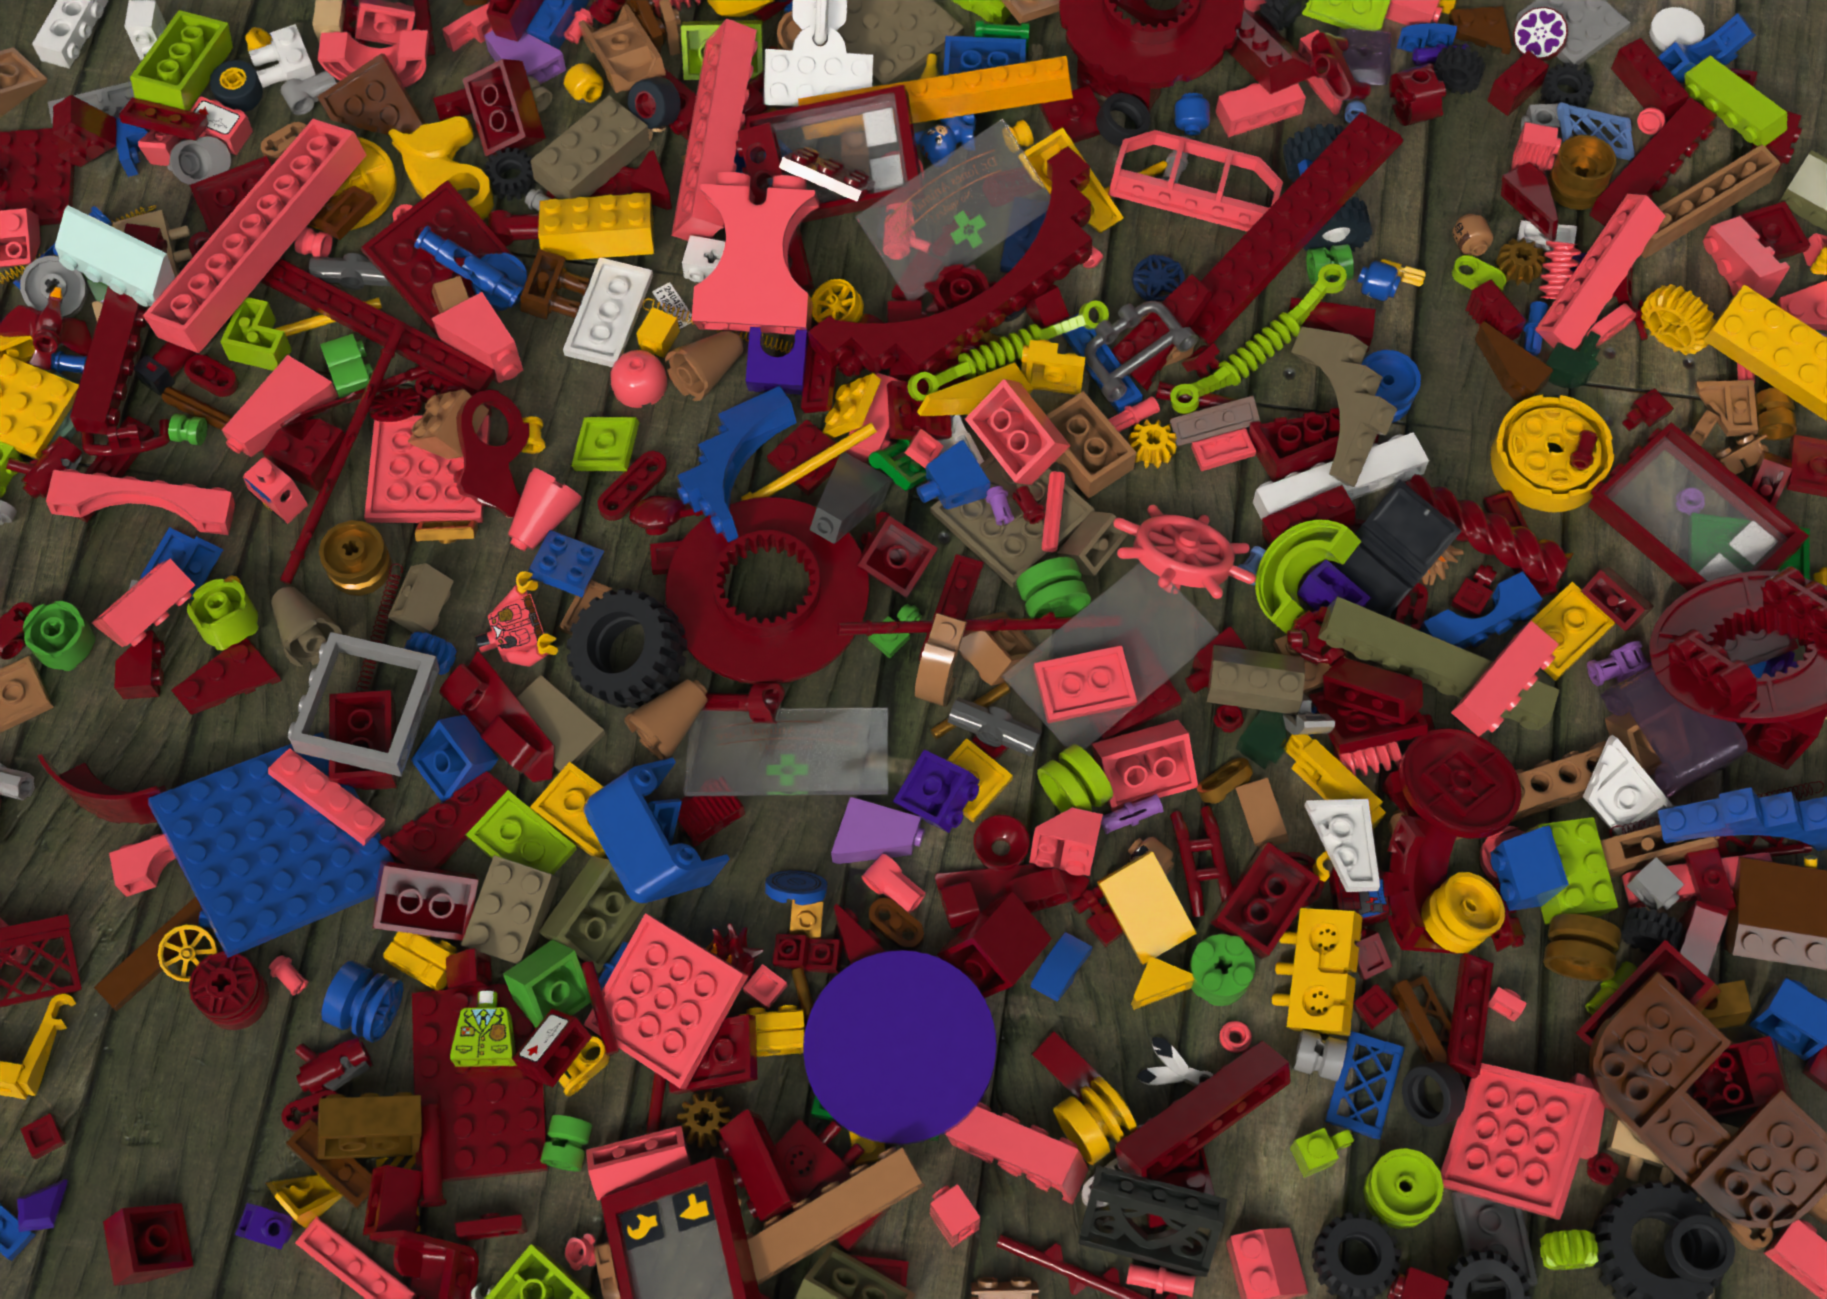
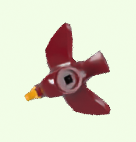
[0,286,92,370]

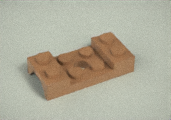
[579,5,666,93]

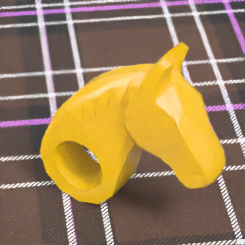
[388,116,494,220]

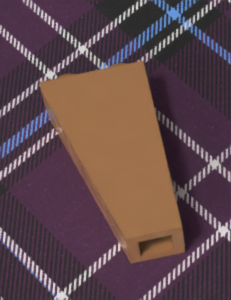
[1600,825,1719,878]

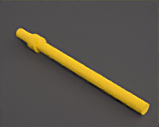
[741,423,877,501]

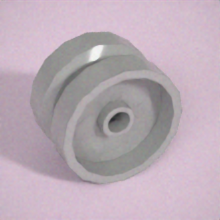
[20,256,88,318]

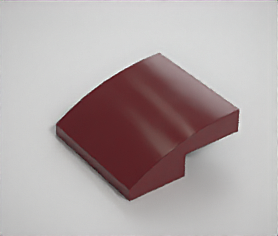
[887,380,952,440]

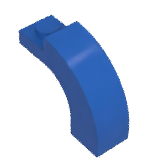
[1658,13,1756,83]

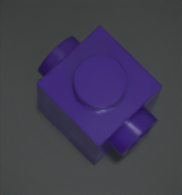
[235,1203,293,1250]

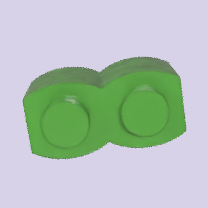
[320,334,373,399]

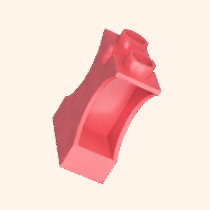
[692,172,820,336]

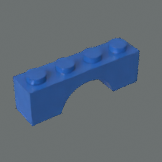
[1419,571,1543,649]

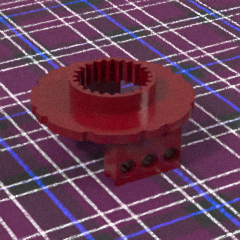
[1059,0,1244,113]

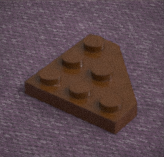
[317,54,426,135]

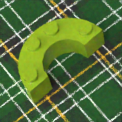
[1255,520,1362,634]

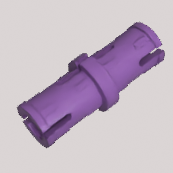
[1101,794,1163,834]

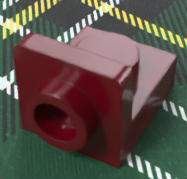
[1354,927,1392,980]

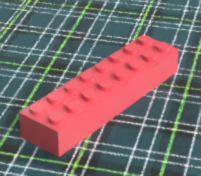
[671,19,758,241]

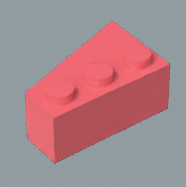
[1703,216,1790,299]

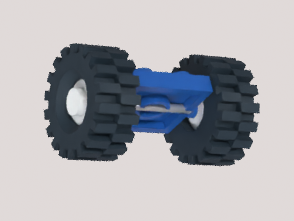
[1283,123,1372,252]

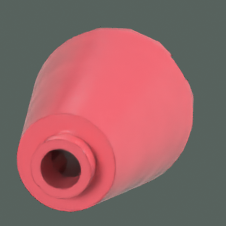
[508,468,582,552]

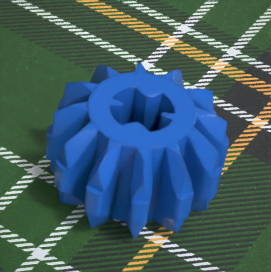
[404,631,457,675]

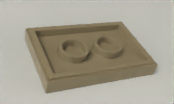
[517,675,605,773]

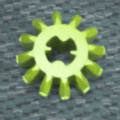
[1540,1229,1599,1271]

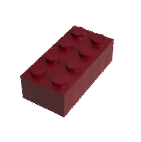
[1576,940,1721,1047]

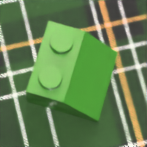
[503,939,591,1028]

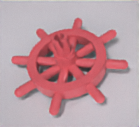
[1113,504,1256,599]

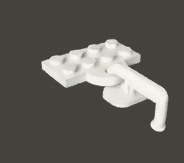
[763,0,873,106]

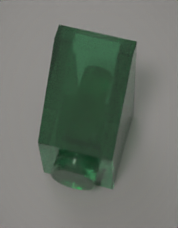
[1236,710,1287,770]

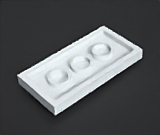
[563,258,653,367]

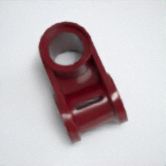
[0,602,34,660]

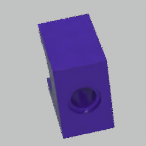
[745,327,809,395]

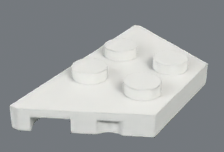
[1583,735,1674,836]

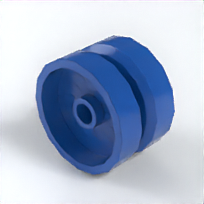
[1361,350,1421,422]

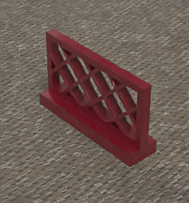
[0,914,82,1008]

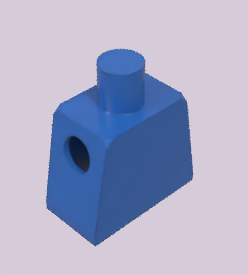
[916,440,991,509]

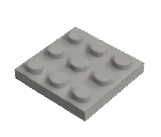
[1516,0,1631,68]

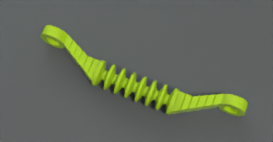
[1170,264,1347,414]
[907,300,1109,401]

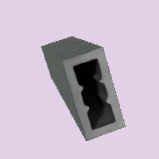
[810,452,892,544]

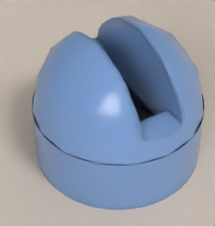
[1345,100,1367,123]

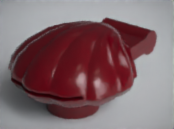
[629,495,703,535]

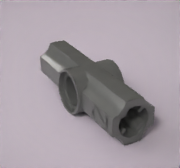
[309,253,392,290]
[948,697,1042,757]

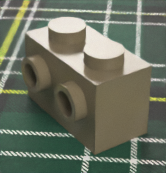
[1057,511,1128,576]
[388,563,454,633]

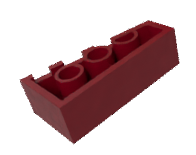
[1249,408,1379,483]

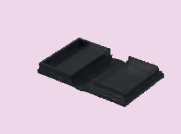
[1330,479,1462,617]

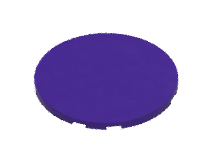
[803,950,997,1145]

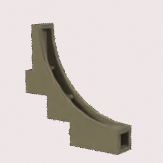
[1291,327,1397,487]

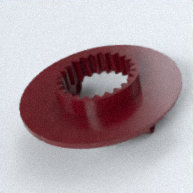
[665,497,869,684]
[1650,566,1827,724]

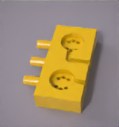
[1271,908,1362,1036]

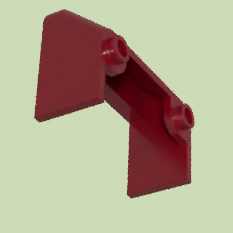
[369,1230,479,1299]

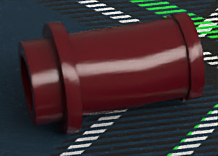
[1570,430,1598,470]
[1012,486,1045,524]

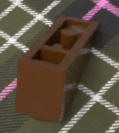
[1475,321,1553,402]

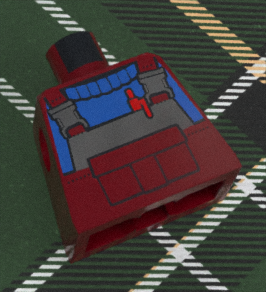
[1328,867,1390,927]

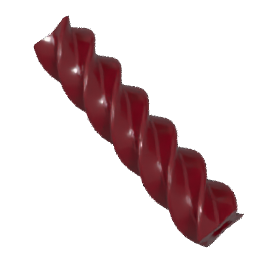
[1406,474,1574,588]

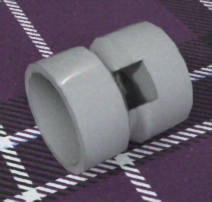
[1292,1029,1347,1082]

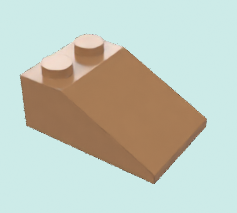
[0,47,47,118]

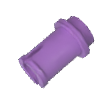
[986,486,1014,525]

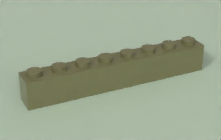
[1318,596,1559,730]

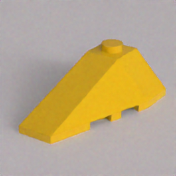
[1017,127,1124,234]

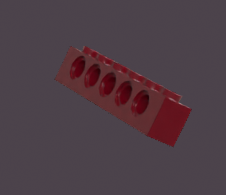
[736,122,814,291]

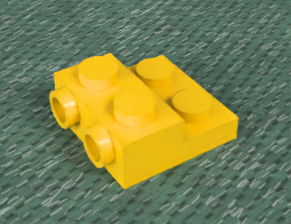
[1021,339,1086,395]

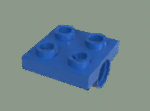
[528,530,604,598]

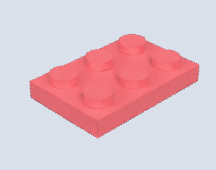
[1033,645,1137,723]

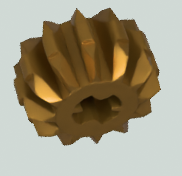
[1496,237,1545,286]
[677,1092,731,1149]

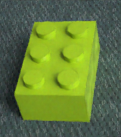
[1523,817,1618,924]

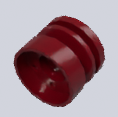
[189,951,270,1031]

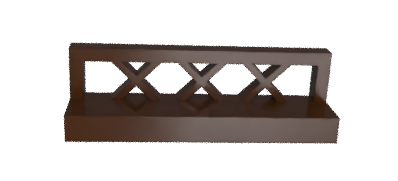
[1390,976,1471,1096]

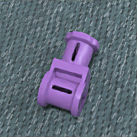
[1587,641,1653,686]

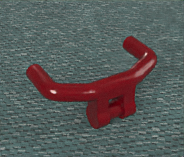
[82,419,170,456]

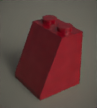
[937,891,1052,998]

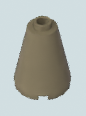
[271,587,342,666]

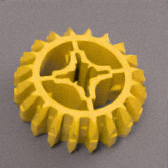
[1641,284,1716,355]

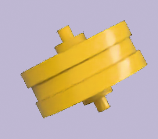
[811,279,864,323]
[157,924,218,982]

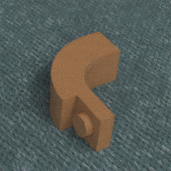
[915,613,967,707]

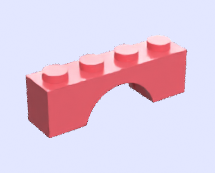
[109,834,176,897]

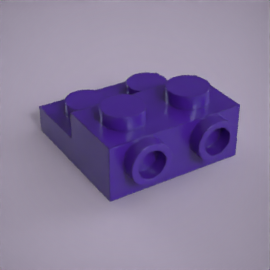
[893,749,980,833]

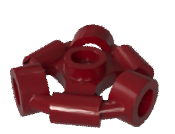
[1287,607,1346,666]

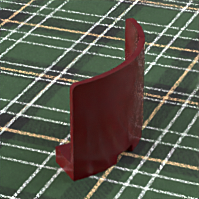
[37,753,168,825]
[1384,815,1459,954]

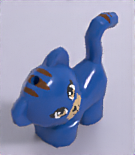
[915,114,976,168]

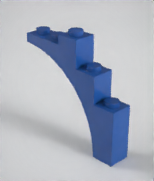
[677,386,797,542]
[1658,787,1827,851]

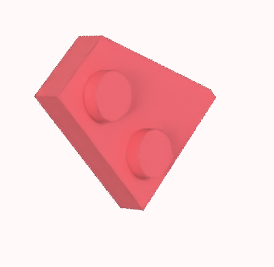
[1777,281,1827,331]

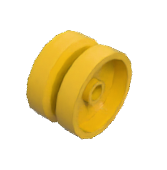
[1422,872,1505,953]

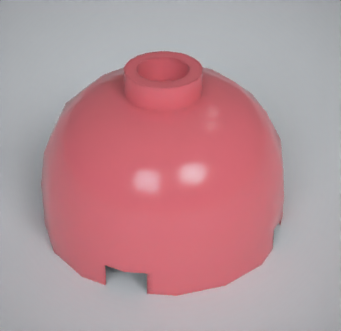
[610,350,668,408]

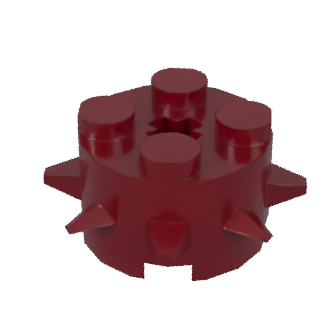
[924,264,996,314]

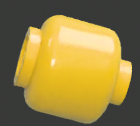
[564,63,604,104]

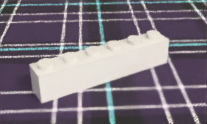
[1253,432,1429,520]

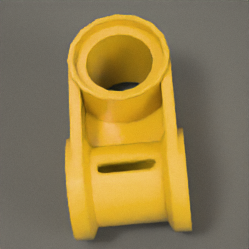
[558,1036,610,1097]

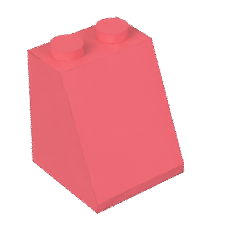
[432,292,524,384]

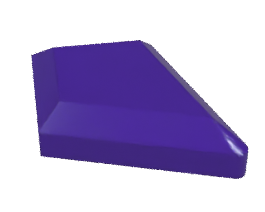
[18,1179,68,1232]

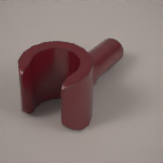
[1629,300,1648,341]

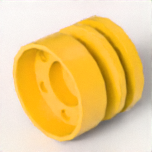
[1053,1076,1138,1165]

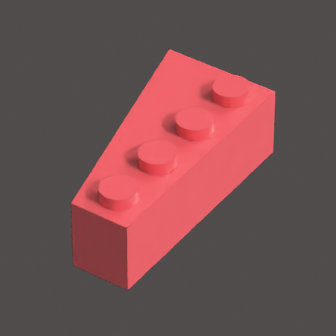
[945,1102,1089,1205]

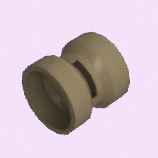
[527,76,552,113]

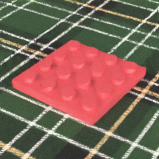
[364,416,491,523]
[584,913,748,1089]
[1440,1063,1599,1220]

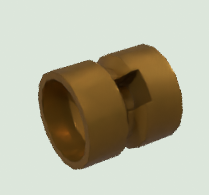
[1755,388,1797,441]

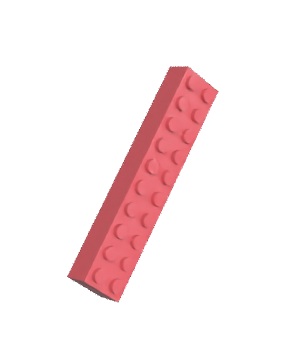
[143,119,366,353]

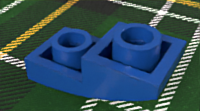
[1396,23,1457,52]
[1031,932,1092,1002]

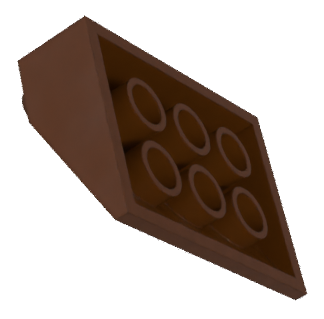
[1723,856,1827,970]

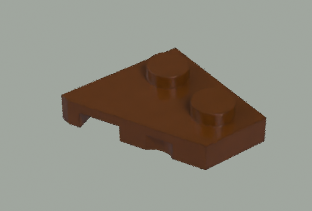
[309,186,377,240]

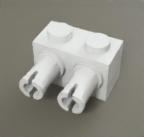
[248,24,316,88]

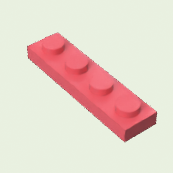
[268,748,385,846]

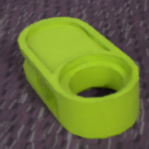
[1452,255,1506,291]

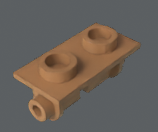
[1713,434,1769,475]
[971,1277,1039,1299]

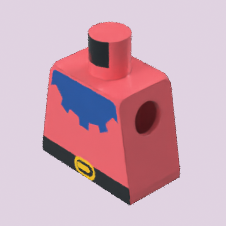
[243,457,308,524]

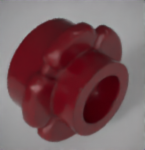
[1214,705,1244,733]
[1587,1153,1619,1185]

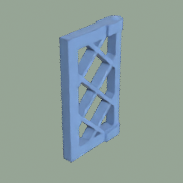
[1557,102,1635,161]

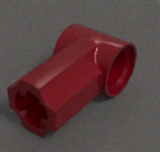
[488,210,539,246]

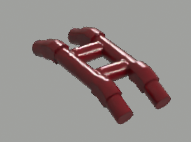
[1170,806,1233,917]

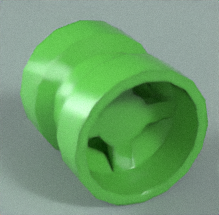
[168,413,207,446]

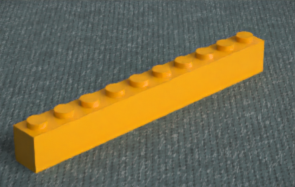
[798,56,1073,140]

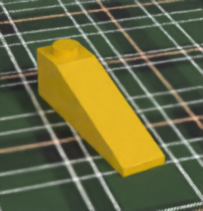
[917,363,1033,416]

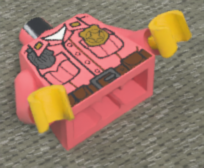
[475,571,558,667]

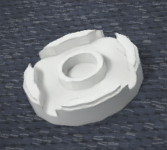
[1649,7,1705,52]

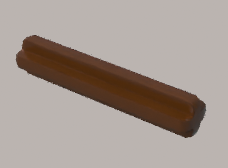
[161,387,232,430]

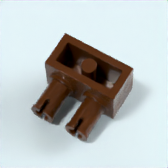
[520,249,590,320]

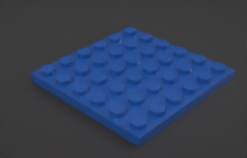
[148,732,394,958]

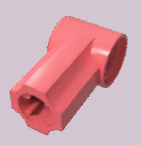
[861,854,926,914]

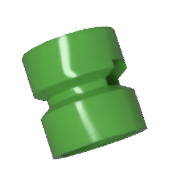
[1306,244,1354,285]
[540,1115,593,1172]

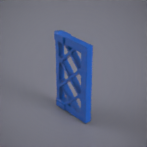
[1325,1031,1405,1139]

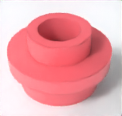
[1219,1021,1252,1053]

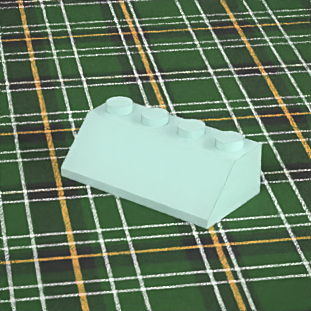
[55,205,175,307]

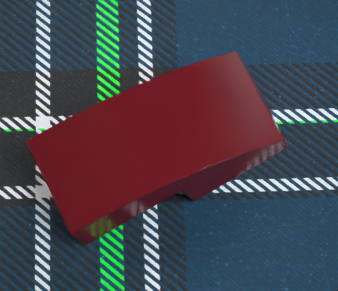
[772,934,843,973]
[1031,1031,1101,1101]

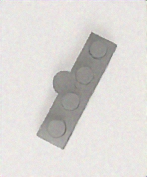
[48,82,135,124]

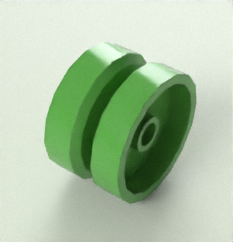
[1016,557,1091,618]

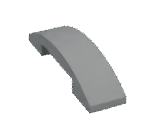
[1278,694,1335,735]

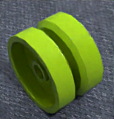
[1037,744,1113,813]
[1363,1148,1444,1230]

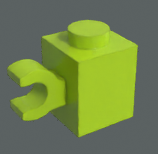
[1290,1128,1354,1178]

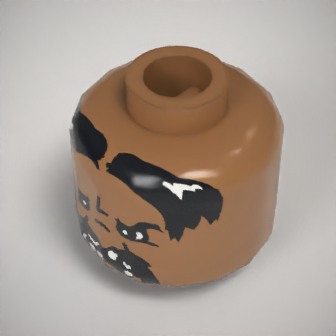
[1128,836,1175,876]

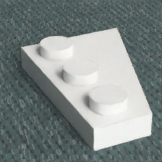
[1304,799,1380,892]

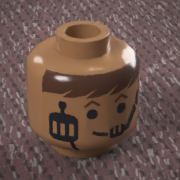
[1452,214,1493,256]

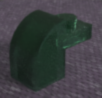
[1546,331,1601,388]

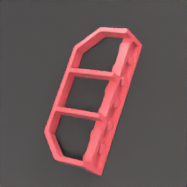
[1108,130,1283,232]

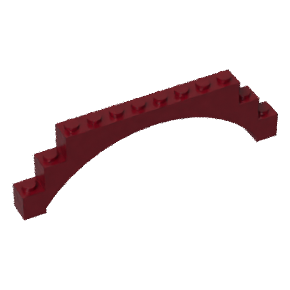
[808,146,1092,381]

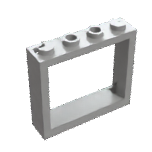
[288,632,440,777]

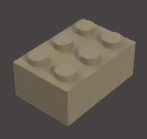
[461,855,560,964]

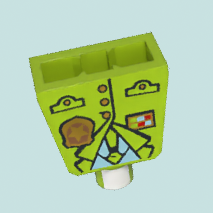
[450,991,517,1067]

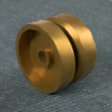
[319,520,392,596]
[1543,914,1621,981]

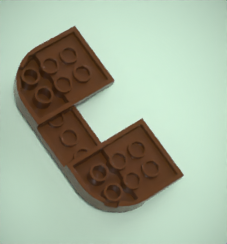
[1589,972,1827,1228]

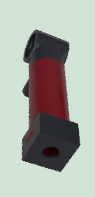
[134,313,234,396]

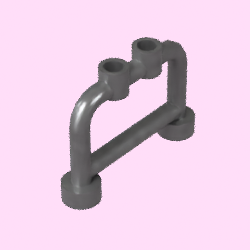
[1085,301,1198,402]

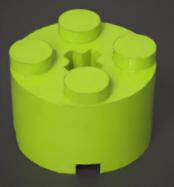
[187,579,259,650]

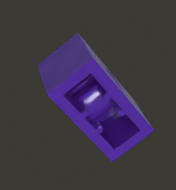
[1297,559,1371,611]

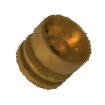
[1548,135,1616,210]

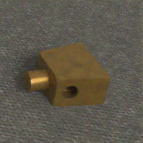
[1701,980,1752,1029]

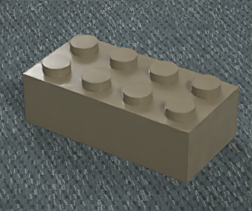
[531,96,650,199]

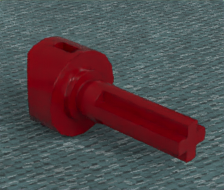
[702,683,785,724]

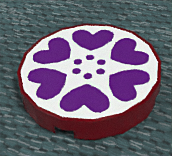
[1514,7,1568,61]

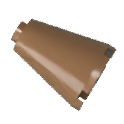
[665,330,744,401]
[624,679,708,760]

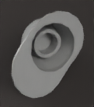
[167,137,231,185]

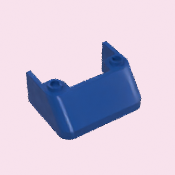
[584,758,730,903]

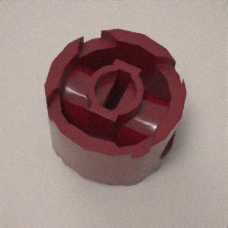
[1389,63,1446,126]

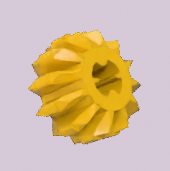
[1128,419,1177,469]

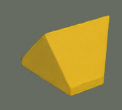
[266,1174,342,1229]

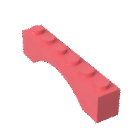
[46,469,235,535]

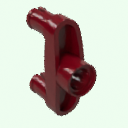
[1310,33,1371,101]

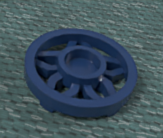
[1132,254,1185,302]

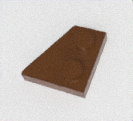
[1449,6,1512,54]

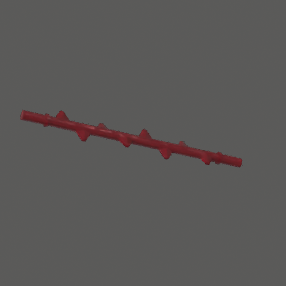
[280,324,405,585]
[836,612,1121,637]
[996,1234,1177,1299]

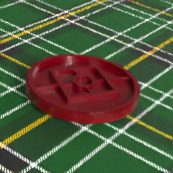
[1399,728,1522,839]

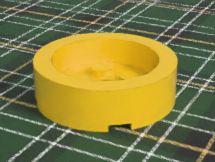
[1491,395,1614,512]

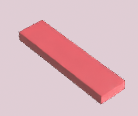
[295,1216,417,1299]

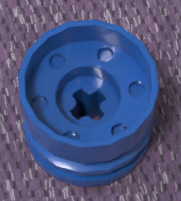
[321,960,403,1043]

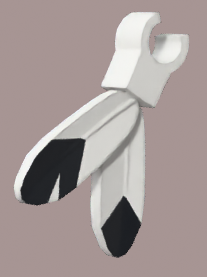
[1138,1037,1213,1087]

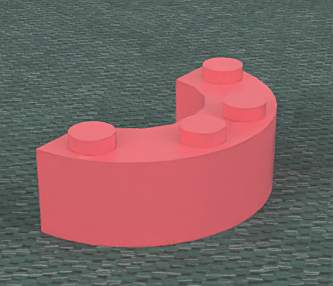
[318,29,429,88]

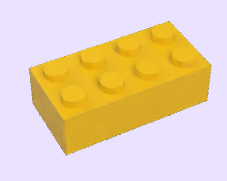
[538,193,654,260]

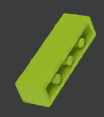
[1684,56,1787,146]

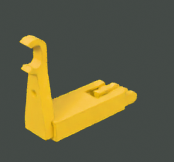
[1284,734,1386,882]
[0,994,77,1100]

